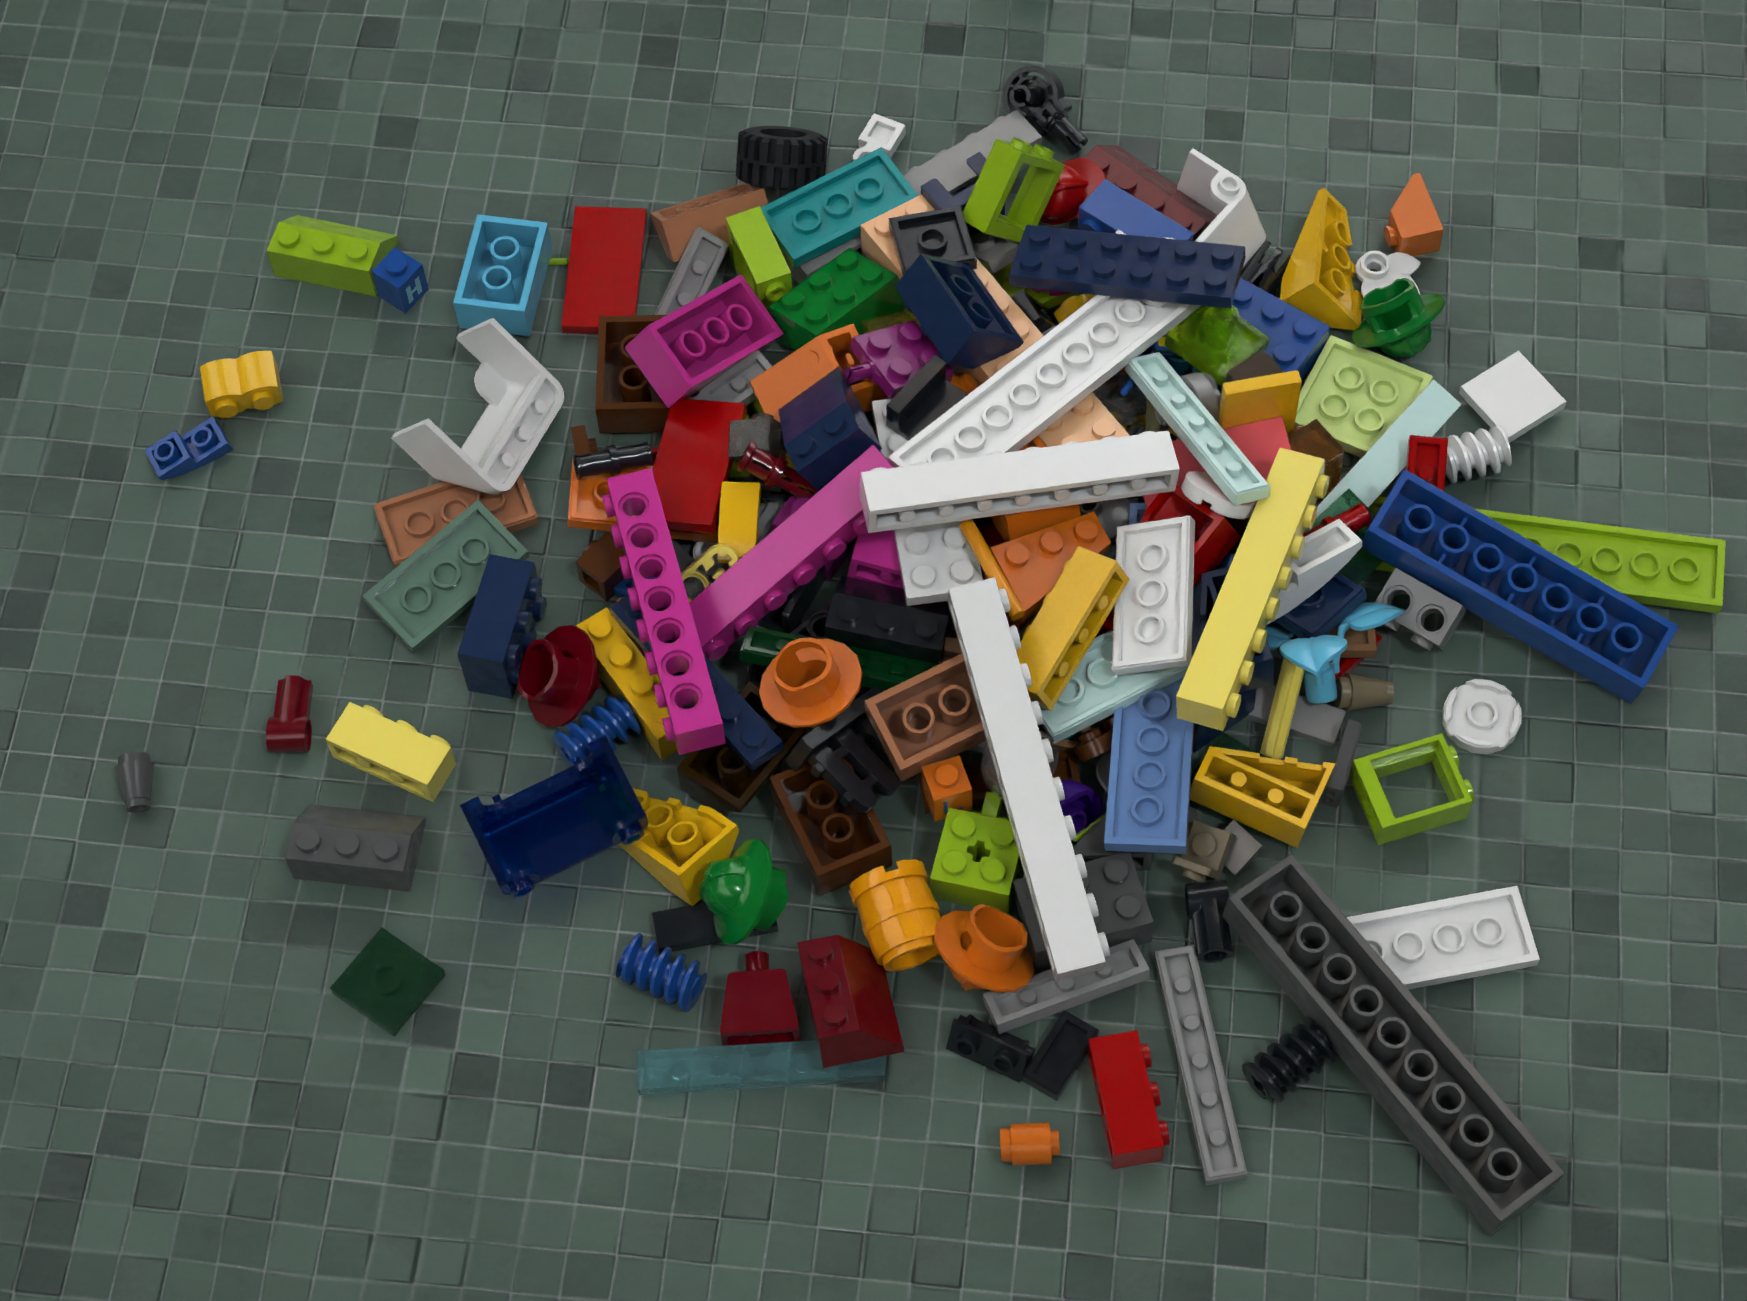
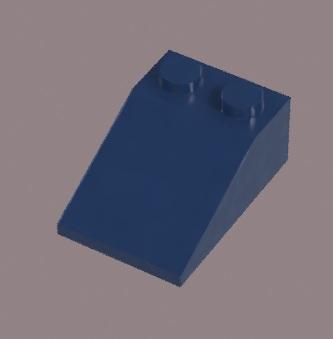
[778,366,882,491]

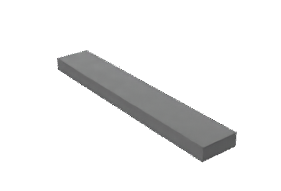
[1154,945,1248,1186]

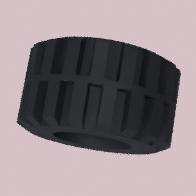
[736,126,828,190]

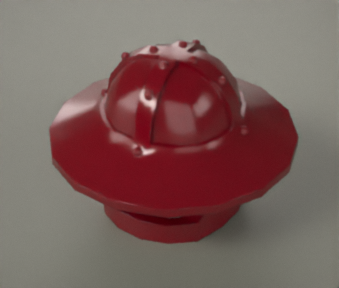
[517,625,602,728]

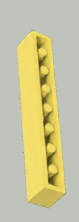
[1176,448,1330,731]

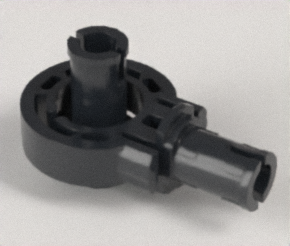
[1002,66,1088,155]

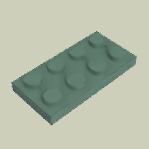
[362,500,529,653]

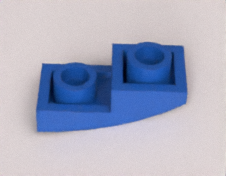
[144,416,233,480]

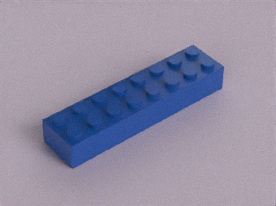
[1361,469,1679,704]

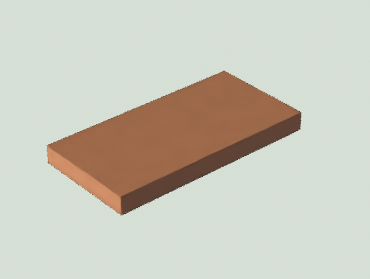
[373,473,539,568]

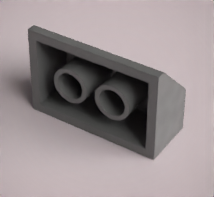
[285,804,426,891]

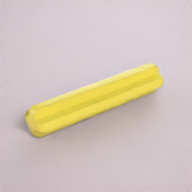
[1260,658,1305,759]

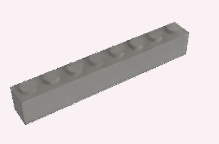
[783,109,1042,284]

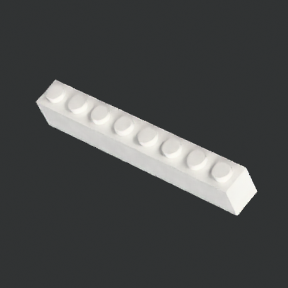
[859,431,1180,533]

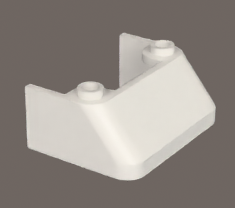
[1115,148,1266,321]
[391,318,564,495]

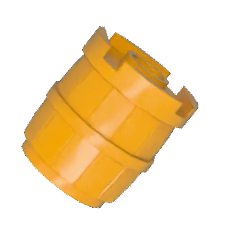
[848,859,941,972]

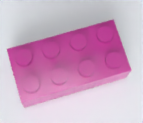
[624,274,784,408]

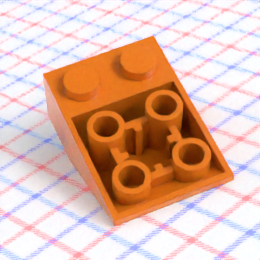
[750,324,882,443]

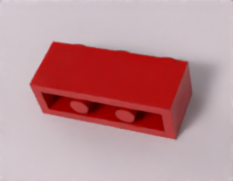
[1087,1030,1170,1169]

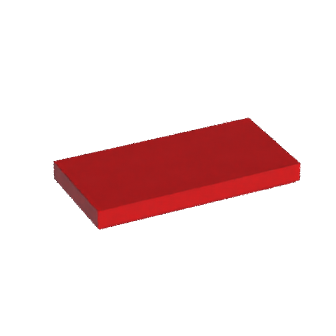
[561,206,647,334]
[652,399,747,533]

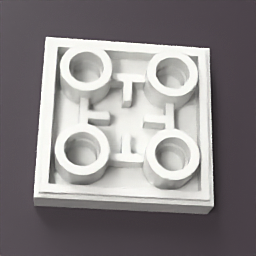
[1459,350,1567,443]

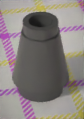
[115,752,154,813]

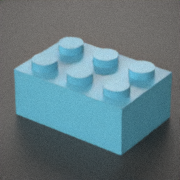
[453,214,553,336]

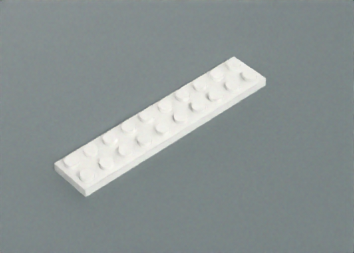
[888,295,1201,468]

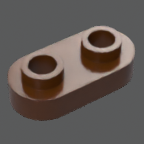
[1073,715,1114,762]

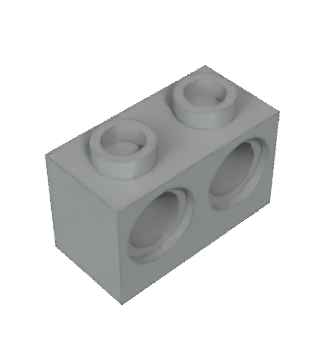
[1375,568,1466,651]

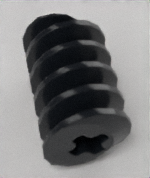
[1242,1017,1336,1103]

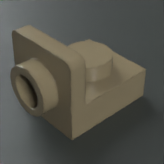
[1173,820,1235,882]

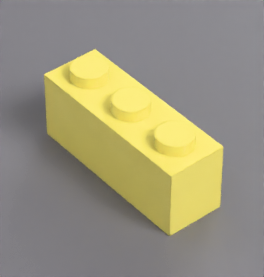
[326,702,456,802]

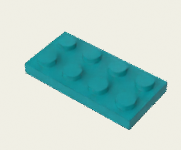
[761,147,918,268]

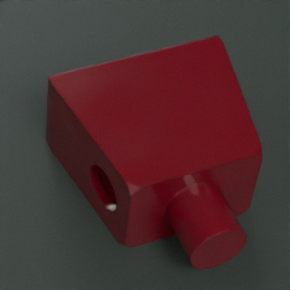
[720,951,801,1049]

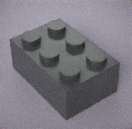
[1013,852,1154,972]

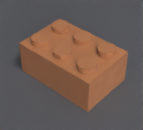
[865,654,986,782]

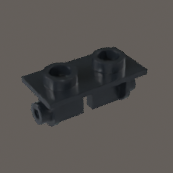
[946,1014,1035,1083]

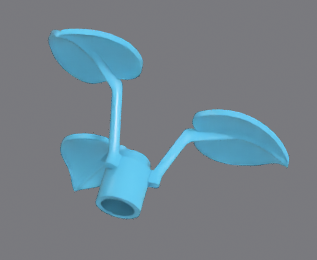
[1265,602,1405,704]

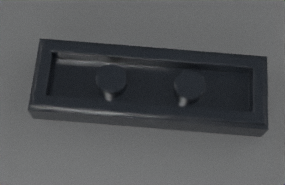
[652,902,778,954]

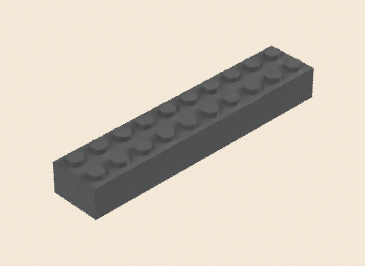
[1222,853,1565,1237]

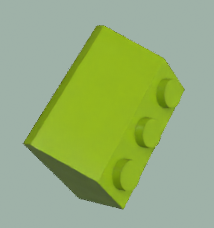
[266,215,399,297]

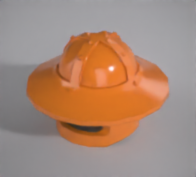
[759,637,863,728]
[934,904,1034,993]

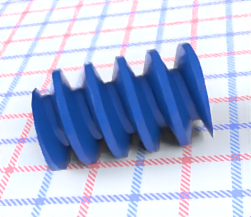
[553,695,642,772]
[616,933,707,1012]

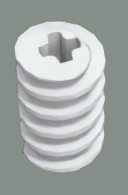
[1445,425,1512,484]

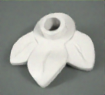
[1355,251,1421,298]

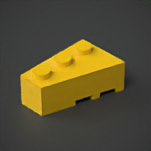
[1190,746,1336,848]

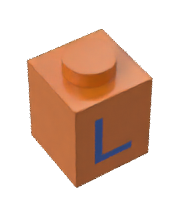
[921,755,972,822]

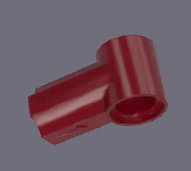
[266,675,313,753]

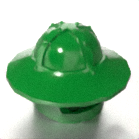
[1351,278,1446,358]
[699,839,789,945]

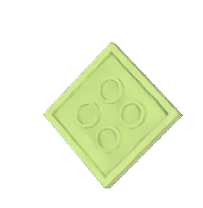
[1294,335,1433,458]

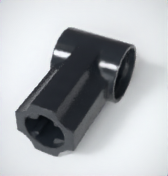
[1185,880,1233,963]

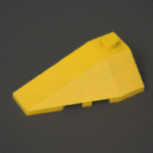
[1280,187,1362,330]
[580,782,739,907]

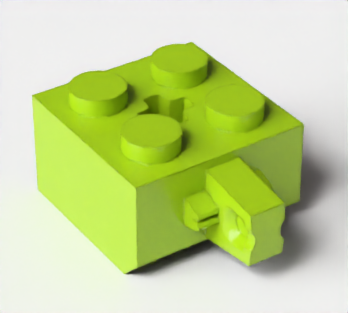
[930,792,1022,914]

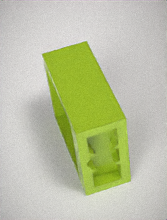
[963,137,1065,242]
[726,206,793,315]
[1349,733,1475,845]

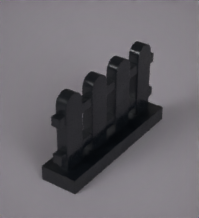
[785,686,919,814]

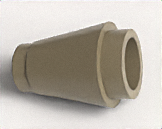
[1334,673,1394,712]

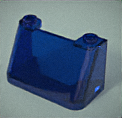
[460,735,648,898]

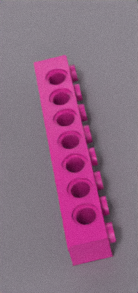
[602,468,726,755]

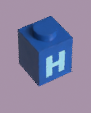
[371,247,429,313]

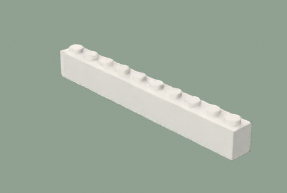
[947,577,1110,982]

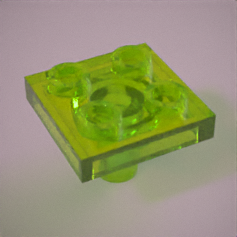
[1164,305,1271,387]

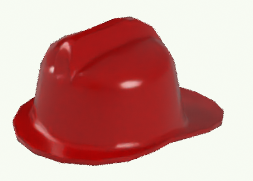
[1040,157,1106,226]

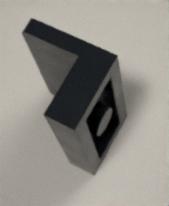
[886,355,968,441]
[757,565,826,634]

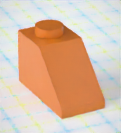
[1384,173,1444,257]

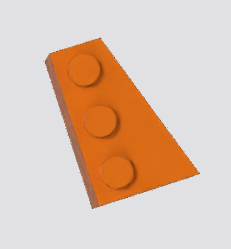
[983,511,1111,633]

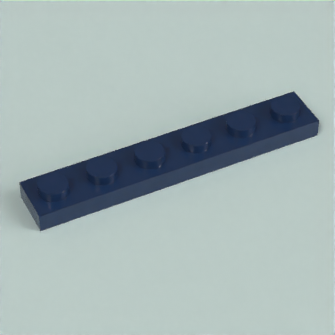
[610,595,784,772]

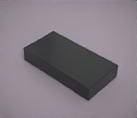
[1021,1010,1099,1101]

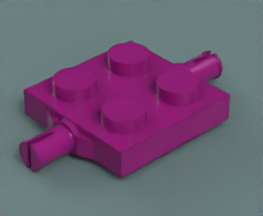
[845,320,955,399]

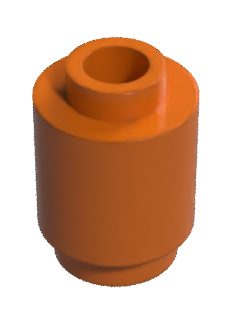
[1000,1122,1060,1166]

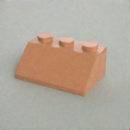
[650,183,768,262]

